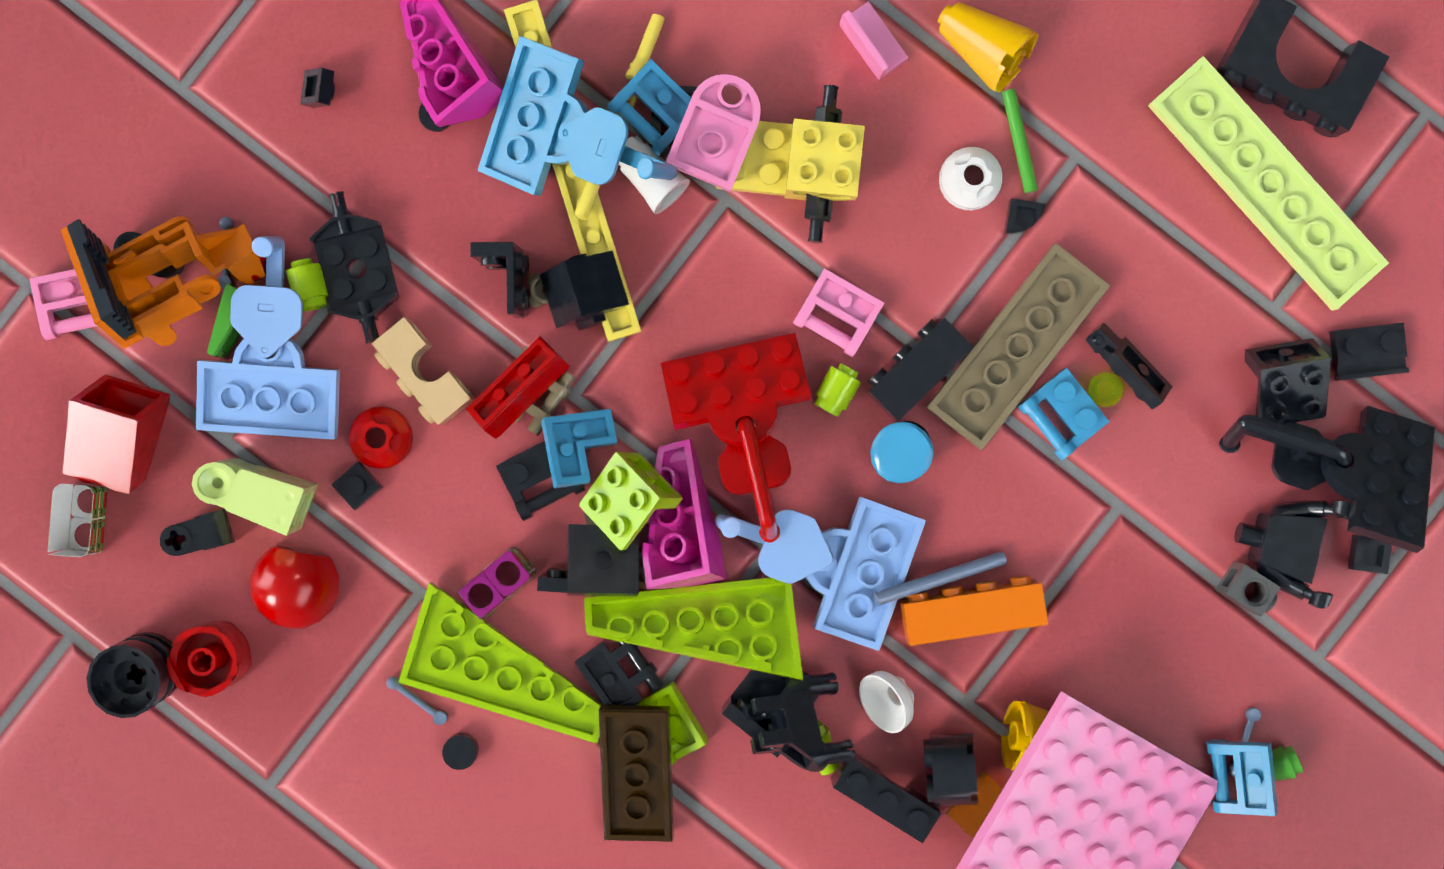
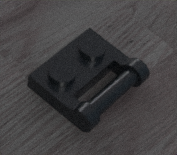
[496,441,586,521]

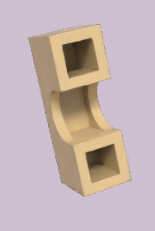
[371,317,476,425]

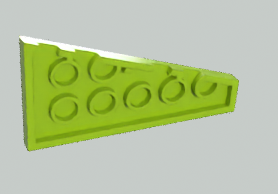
[584,578,803,680]
[398,582,603,744]

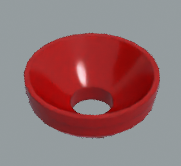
[349,406,413,469]

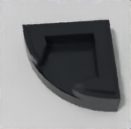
[1004,199,1045,235]

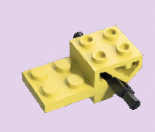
[716,85,865,243]

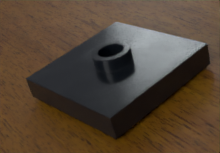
[567,524,639,596]

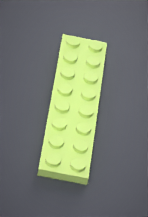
[1148,56,1389,311]

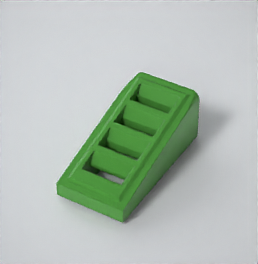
[207,283,240,358]

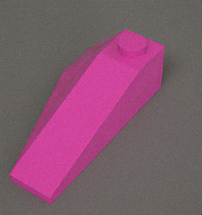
[399,0,504,127]
[642,439,727,589]

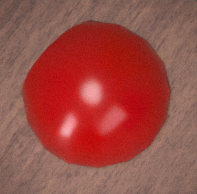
[250,545,339,629]

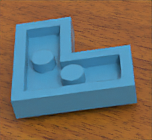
[541,409,617,488]

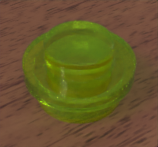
[1088,372,1124,407]

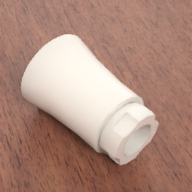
[619,136,690,214]

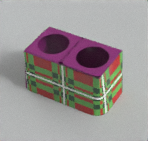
[458,547,536,619]

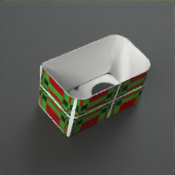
[48,484,108,557]

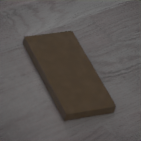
[599,705,674,842]

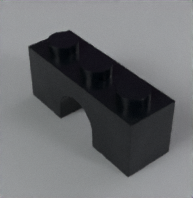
[830,749,941,843]

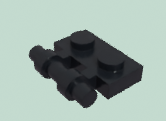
[574,640,663,705]

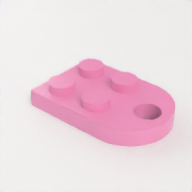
[666,74,761,192]

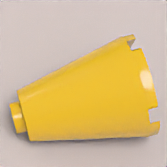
[938,2,1039,93]
[1001,701,1049,771]

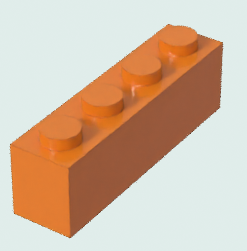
[899,575,1048,646]

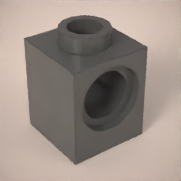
[1215,561,1281,617]

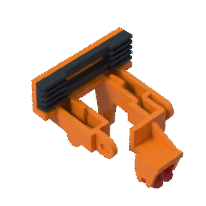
[61,216,266,349]

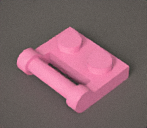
[793,268,884,358]
[29,269,97,340]

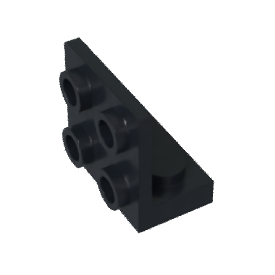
[470,242,530,318]
[1245,338,1331,424]
[722,669,818,758]

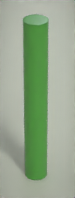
[1002,89,1038,194]

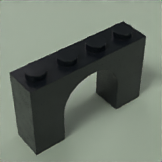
[1216,0,1390,138]

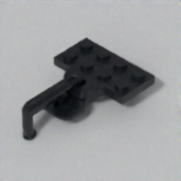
[1219,406,1435,553]

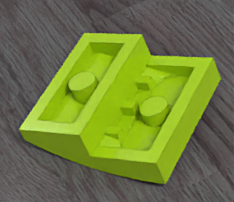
[635,681,709,765]

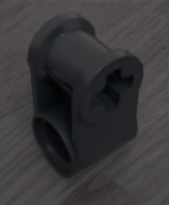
[160,509,235,556]

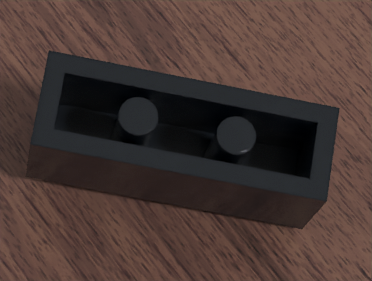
[866,317,974,421]

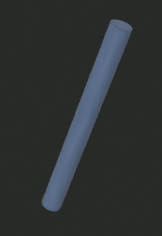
[873,551,1007,606]

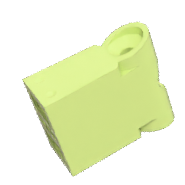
[192,458,318,536]

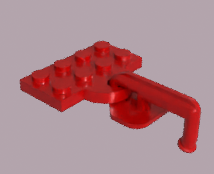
[661,333,811,543]

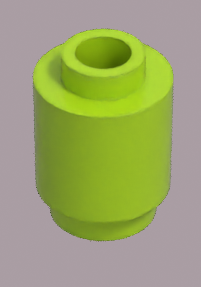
[285,258,329,312]
[814,363,861,417]

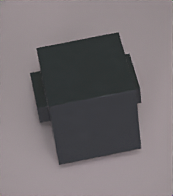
[540,250,629,330]

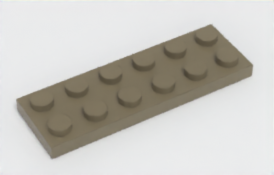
[926,243,1110,450]

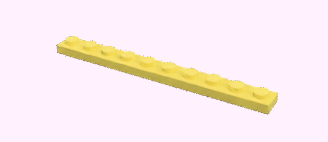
[504,0,642,342]

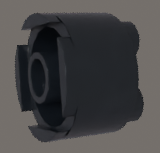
[924,733,978,806]

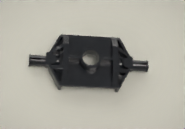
[310,191,399,344]

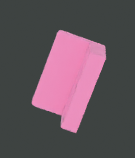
[839,1,909,80]

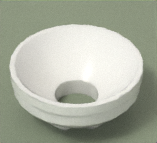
[939,147,1003,211]
[859,671,914,733]

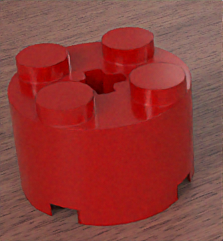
[167,621,252,697]

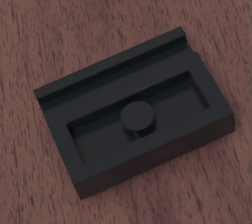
[1329,323,1409,381]

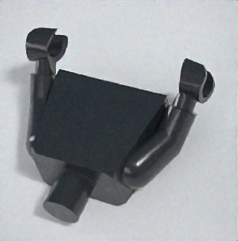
[1234,500,1350,609]

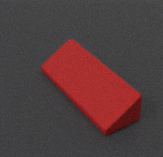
[466,336,569,439]

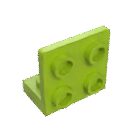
[580,452,683,550]

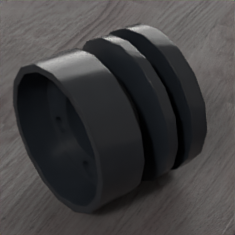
[86,632,178,718]

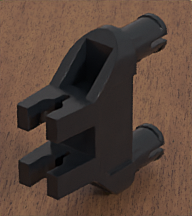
[743,670,855,772]

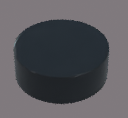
[442,733,479,770]

